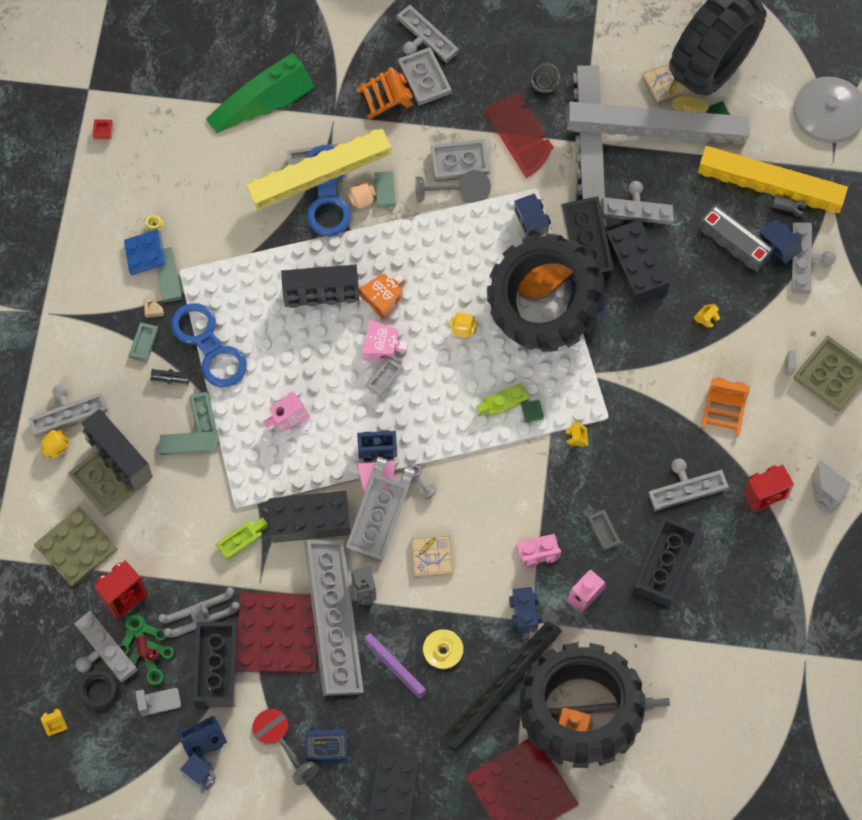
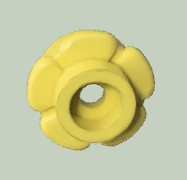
[145,215,163,232]

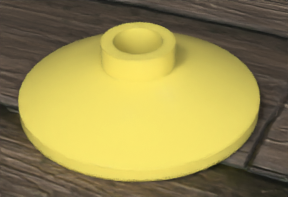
[672,96,709,113]
[423,630,463,669]

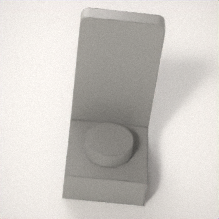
[135,688,181,716]

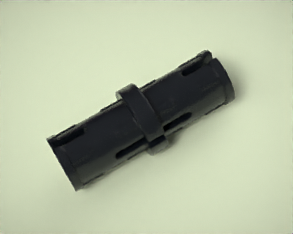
[150,369,190,385]

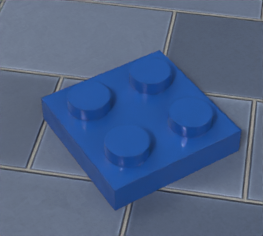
[124,229,166,275]

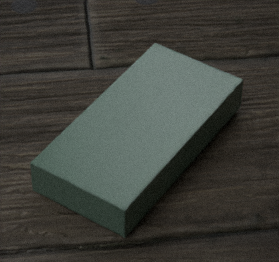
[374,171,396,208]
[129,322,159,362]

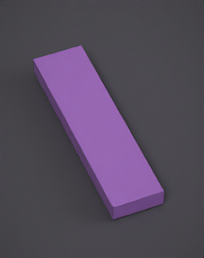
[365,633,426,699]

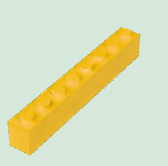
[698,146,848,214]

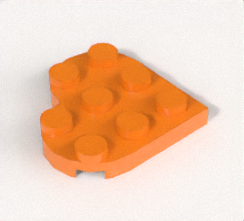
[518,264,574,300]

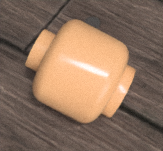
[348,182,376,209]

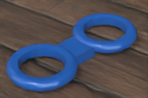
[305,145,351,237]
[171,303,247,387]

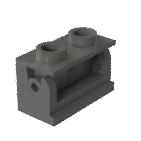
[351,566,377,605]

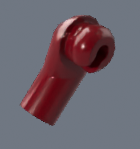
[136,636,159,661]

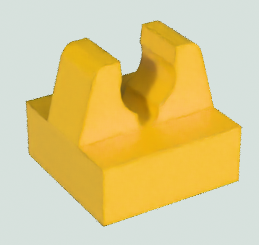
[693,304,720,328]
[566,422,588,447]
[41,709,67,736]

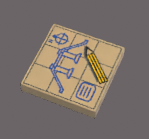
[642,63,690,105]
[411,535,453,577]

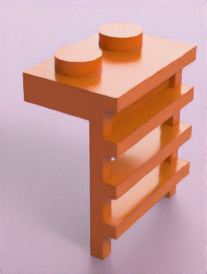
[356,67,413,120]
[701,378,750,436]

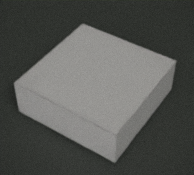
[785,350,796,376]

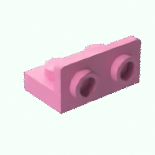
[516,534,561,567]

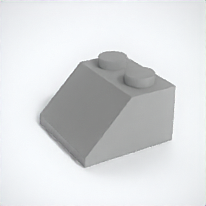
[811,460,852,514]

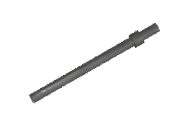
[548,697,670,716]

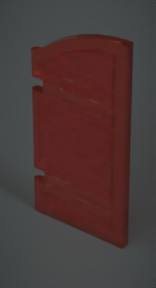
[483,92,554,178]

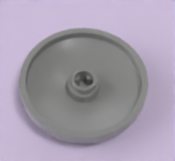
[794,77,862,143]

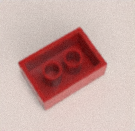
[94,560,148,620]

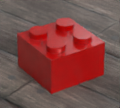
[743,464,794,513]

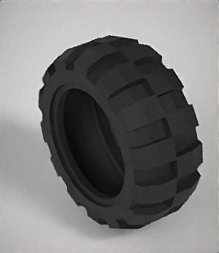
[669,0,767,96]
[487,233,605,352]
[520,642,645,768]

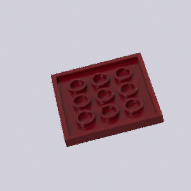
[237,593,317,674]
[466,739,579,820]

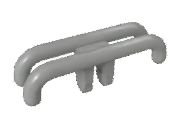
[158,588,240,638]

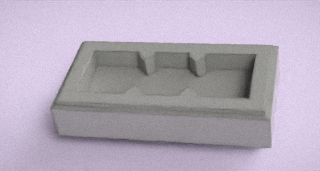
[365,358,404,398]

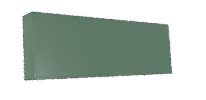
[157,247,182,303]
[189,391,220,446]
[159,431,217,455]

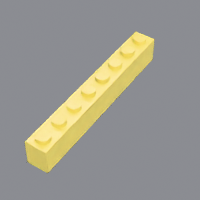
[247,129,392,210]

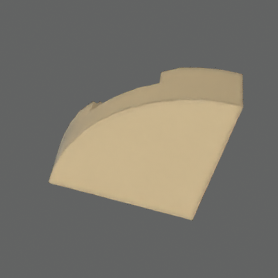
[143,298,164,318]

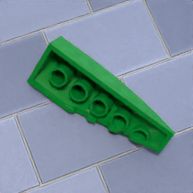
[206,53,315,133]

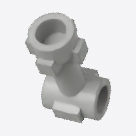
[409,465,436,499]

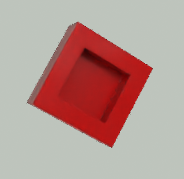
[93,119,113,139]

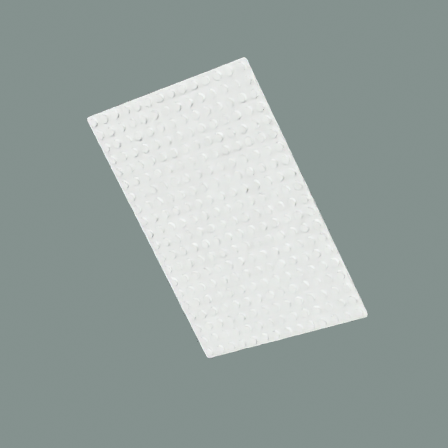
[180,189,608,509]

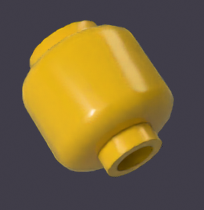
[449,312,478,338]
[40,430,70,458]

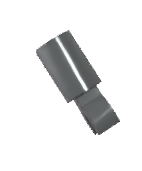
[772,195,806,217]

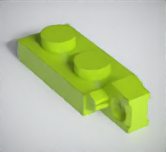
[476,382,530,417]
[215,518,269,561]

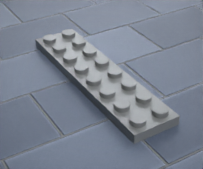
[304,540,364,696]

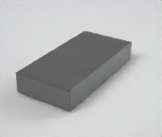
[587,509,621,553]

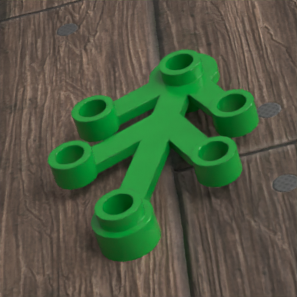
[119,614,174,687]

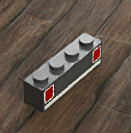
[699,205,774,272]

